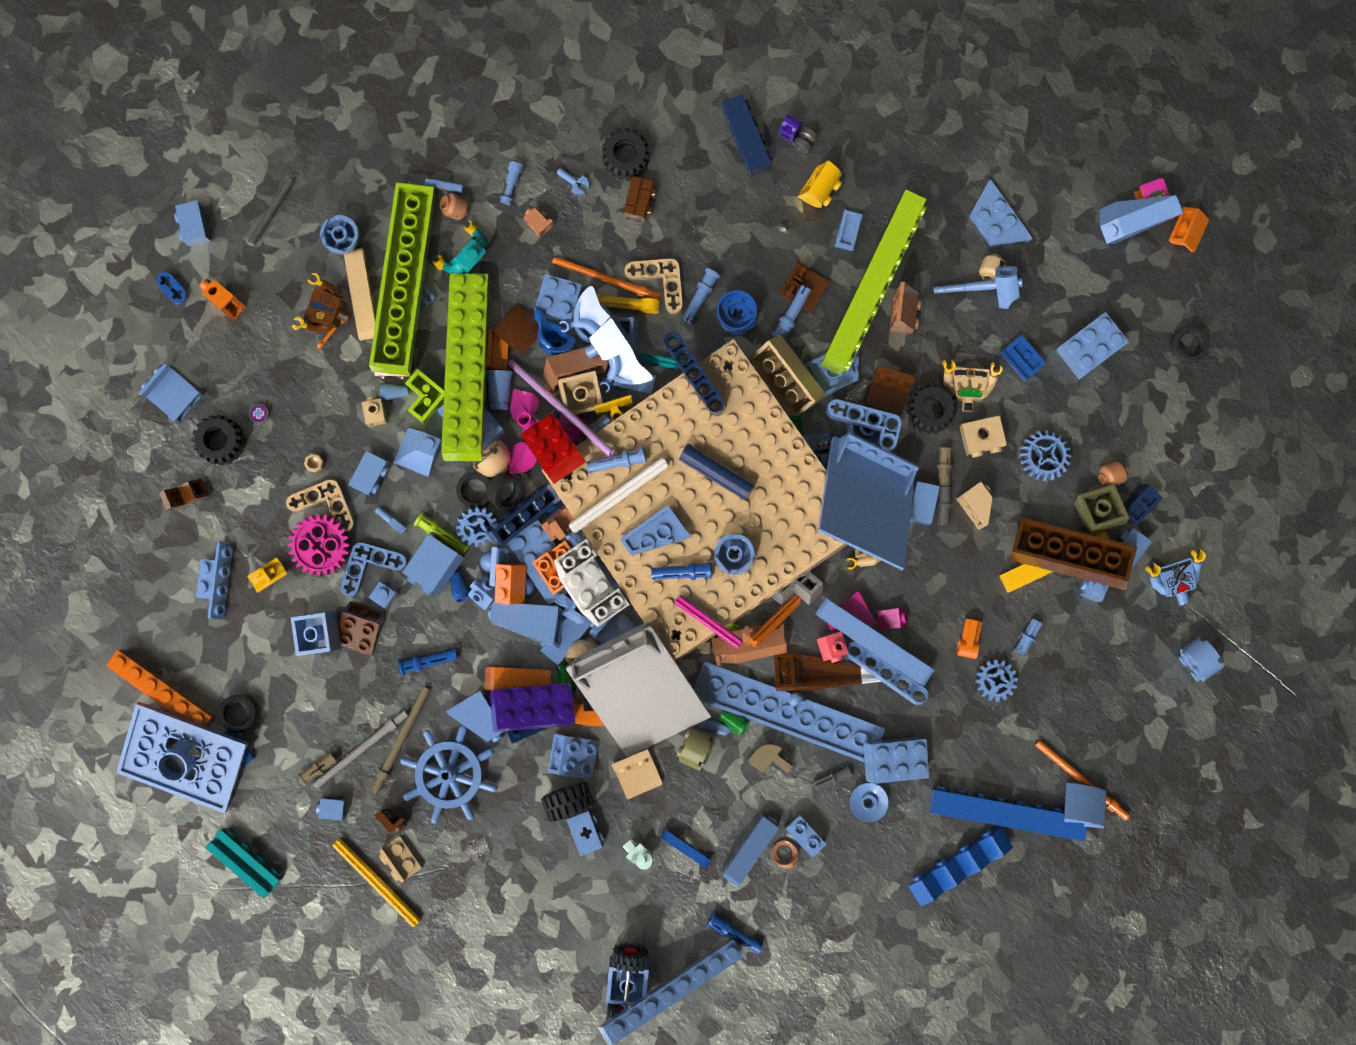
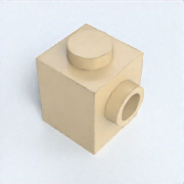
[362,397,387,427]

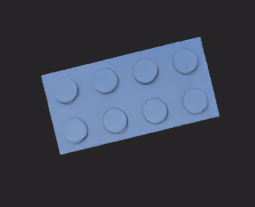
[507,520,569,606]

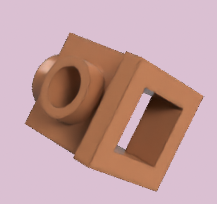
[524,207,554,238]

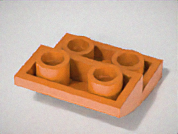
[532,540,572,595]

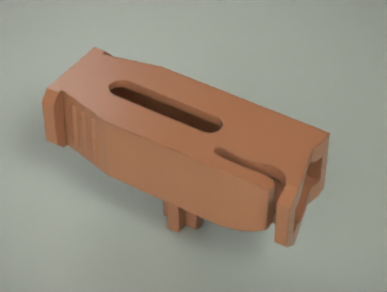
[711,622,787,666]

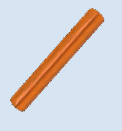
[749,595,802,647]

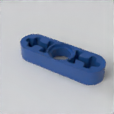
[660,829,712,869]

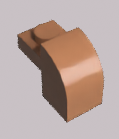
[541,505,575,541]

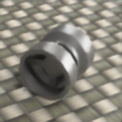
[792,127,818,153]

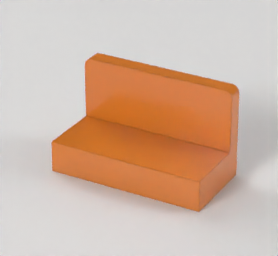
[1169,207,1209,252]
[487,328,509,371]

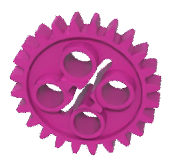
[288,514,351,576]

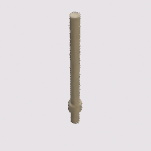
[370,686,430,795]

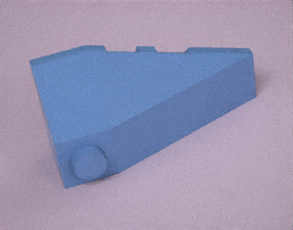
[1100,195,1184,244]

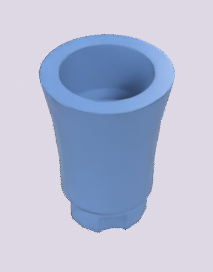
[486,370,513,410]

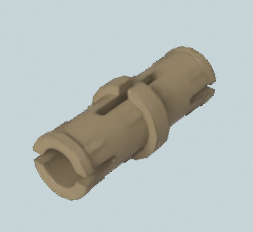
[937,447,952,486]
[298,752,338,785]

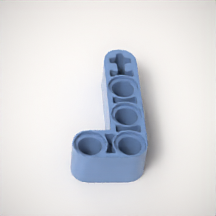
[826,399,902,452]

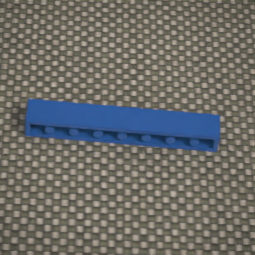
[928,786,1087,841]

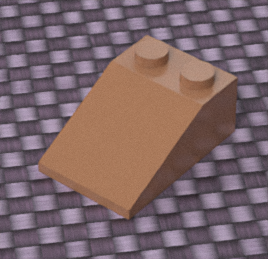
[889,282,921,334]

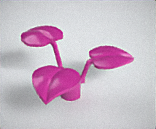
[509,389,587,474]

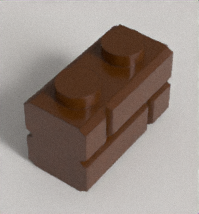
[623,176,657,222]

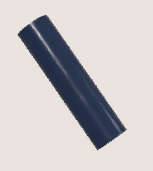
[679,443,756,501]

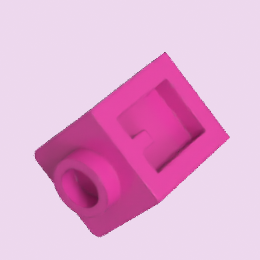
[877,608,908,630]

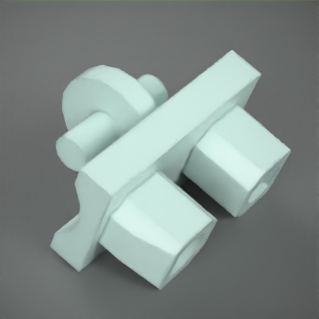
[623,839,653,870]

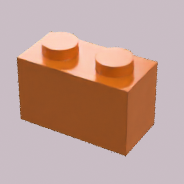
[495,563,526,605]

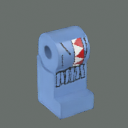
[802,433,831,452]

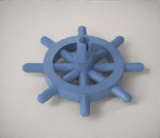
[400,726,497,824]

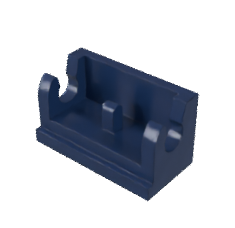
[1123,484,1163,526]

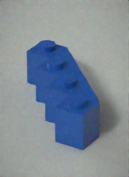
[908,827,1013,906]

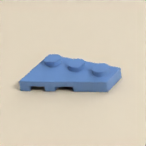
[620,505,691,556]

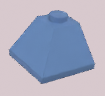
[393,428,442,477]

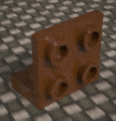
[865,365,915,416]
[339,601,386,655]

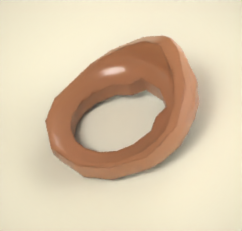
[772,840,798,869]

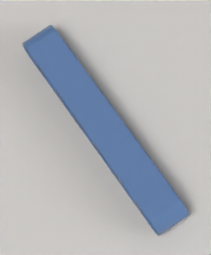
[815,598,935,686]

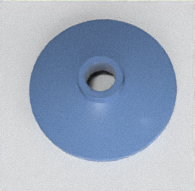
[849,783,889,822]

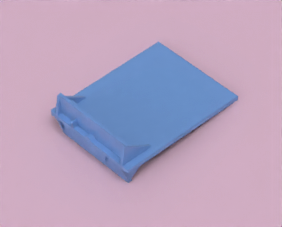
[818,433,919,570]

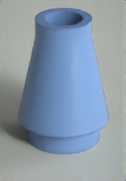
[380,382,408,401]

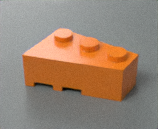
[484,667,551,691]

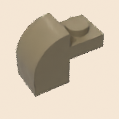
[747,744,792,773]

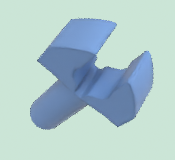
[557,168,589,195]
[375,506,406,534]

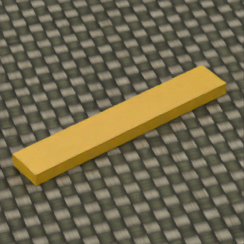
[999,533,1110,593]

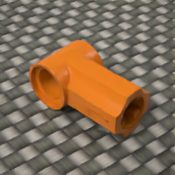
[956,619,982,659]

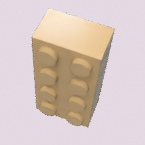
[748,335,826,416]

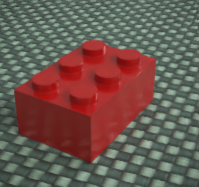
[520,413,586,484]

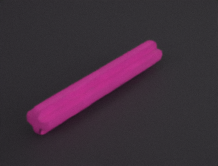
[675,595,743,649]

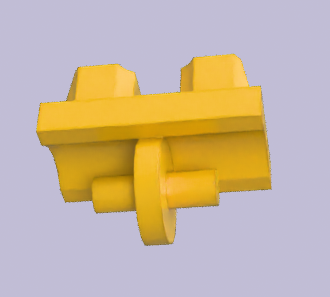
[247,558,288,593]

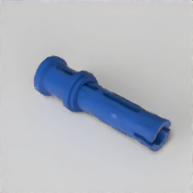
[652,561,712,580]
[398,648,458,676]
[706,912,764,954]

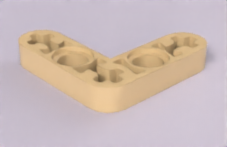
[625,259,682,314]
[286,480,355,533]

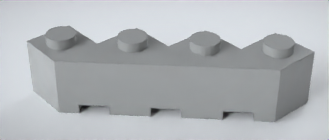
[772,571,823,606]

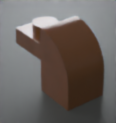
[159,479,209,511]

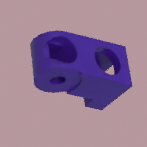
[778,114,802,143]

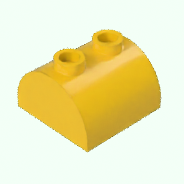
[797,161,842,208]

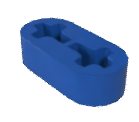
[157,272,188,305]

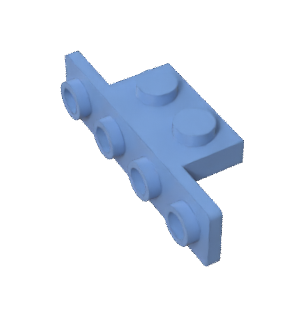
[196,541,234,620]

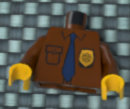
[292,273,353,334]

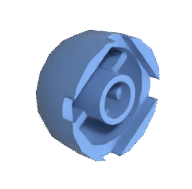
[320,215,359,255]

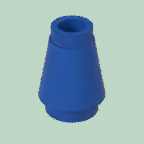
[451,572,470,602]

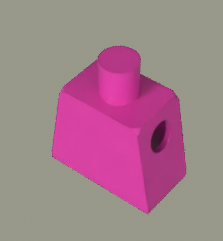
[827,591,876,633]

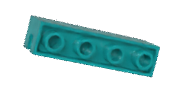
[205,828,283,899]

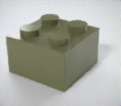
[1074,484,1129,536]

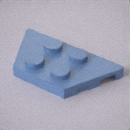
[969,180,1033,247]
[803,349,859,397]

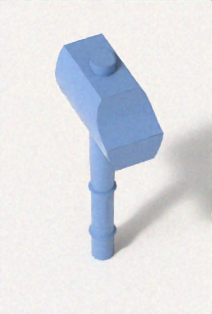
[933,266,1023,309]

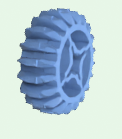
[1019,430,1072,482]

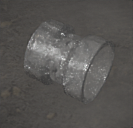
[465,836,492,862]

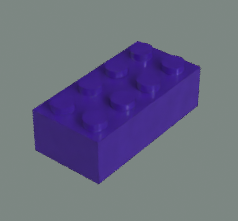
[490,683,575,733]

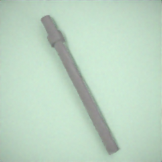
[312,710,409,789]

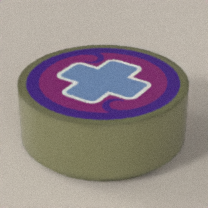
[249,404,270,424]

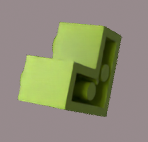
[405,369,444,425]

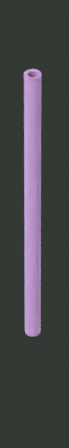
[508,359,614,457]

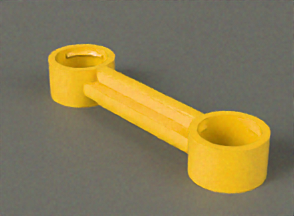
[597,293,660,314]

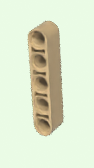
[344,247,376,341]

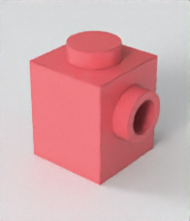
[817,632,849,663]

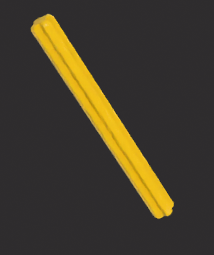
[333,839,421,927]

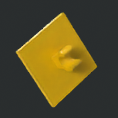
[594,395,633,421]

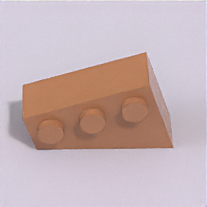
[543,345,608,396]

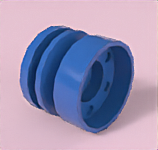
[717,290,758,336]

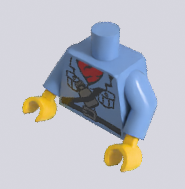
[1145,549,1206,606]

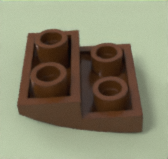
[493,305,539,356]

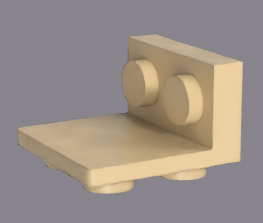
[612,748,662,799]

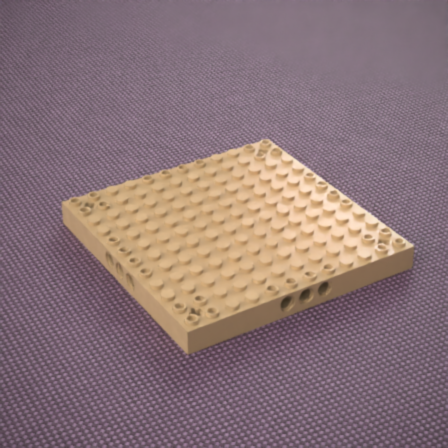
[542,339,847,662]

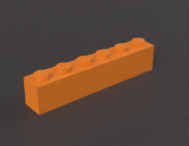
[105,650,217,727]

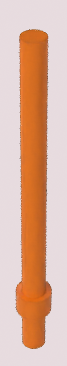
[552,256,661,300]
[1035,740,1130,821]

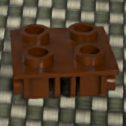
[778,263,830,314]

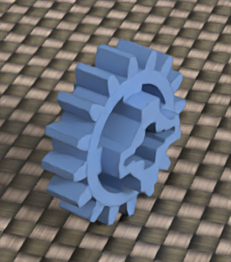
[455,505,497,547]
[975,660,1018,702]

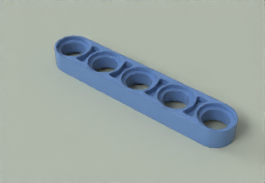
[846,641,928,705]

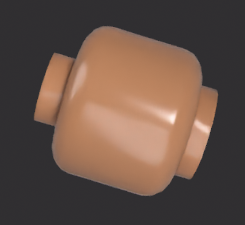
[440,193,469,220]
[1098,460,1129,487]

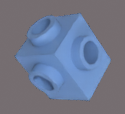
[468,575,495,610]

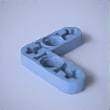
[341,543,407,597]

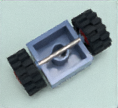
[606,942,649,1021]

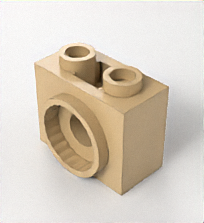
[959,415,1007,458]

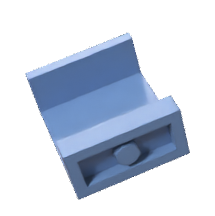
[139,363,204,424]

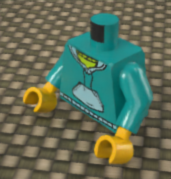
[432,221,489,274]

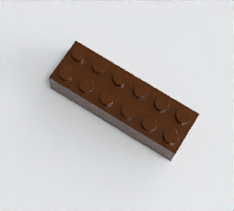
[1011,517,1137,590]

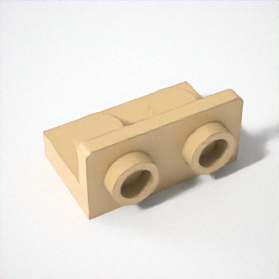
[379,836,423,883]

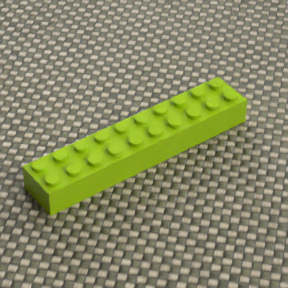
[369,183,436,376]
[821,190,927,376]
[441,274,490,461]

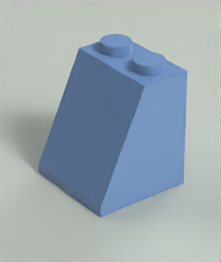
[446,691,505,743]

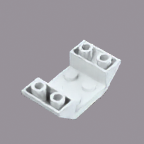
[554,539,629,627]

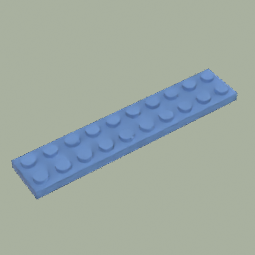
[694,661,885,762]

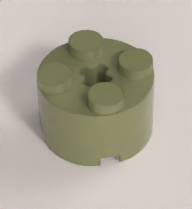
[677,726,716,771]

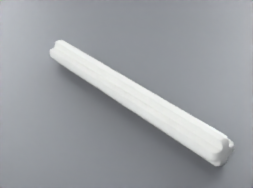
[569,458,668,533]

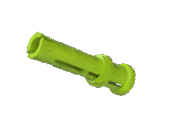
[414,511,469,556]

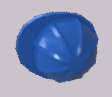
[534,306,575,356]

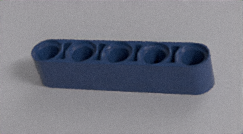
[664,332,725,416]

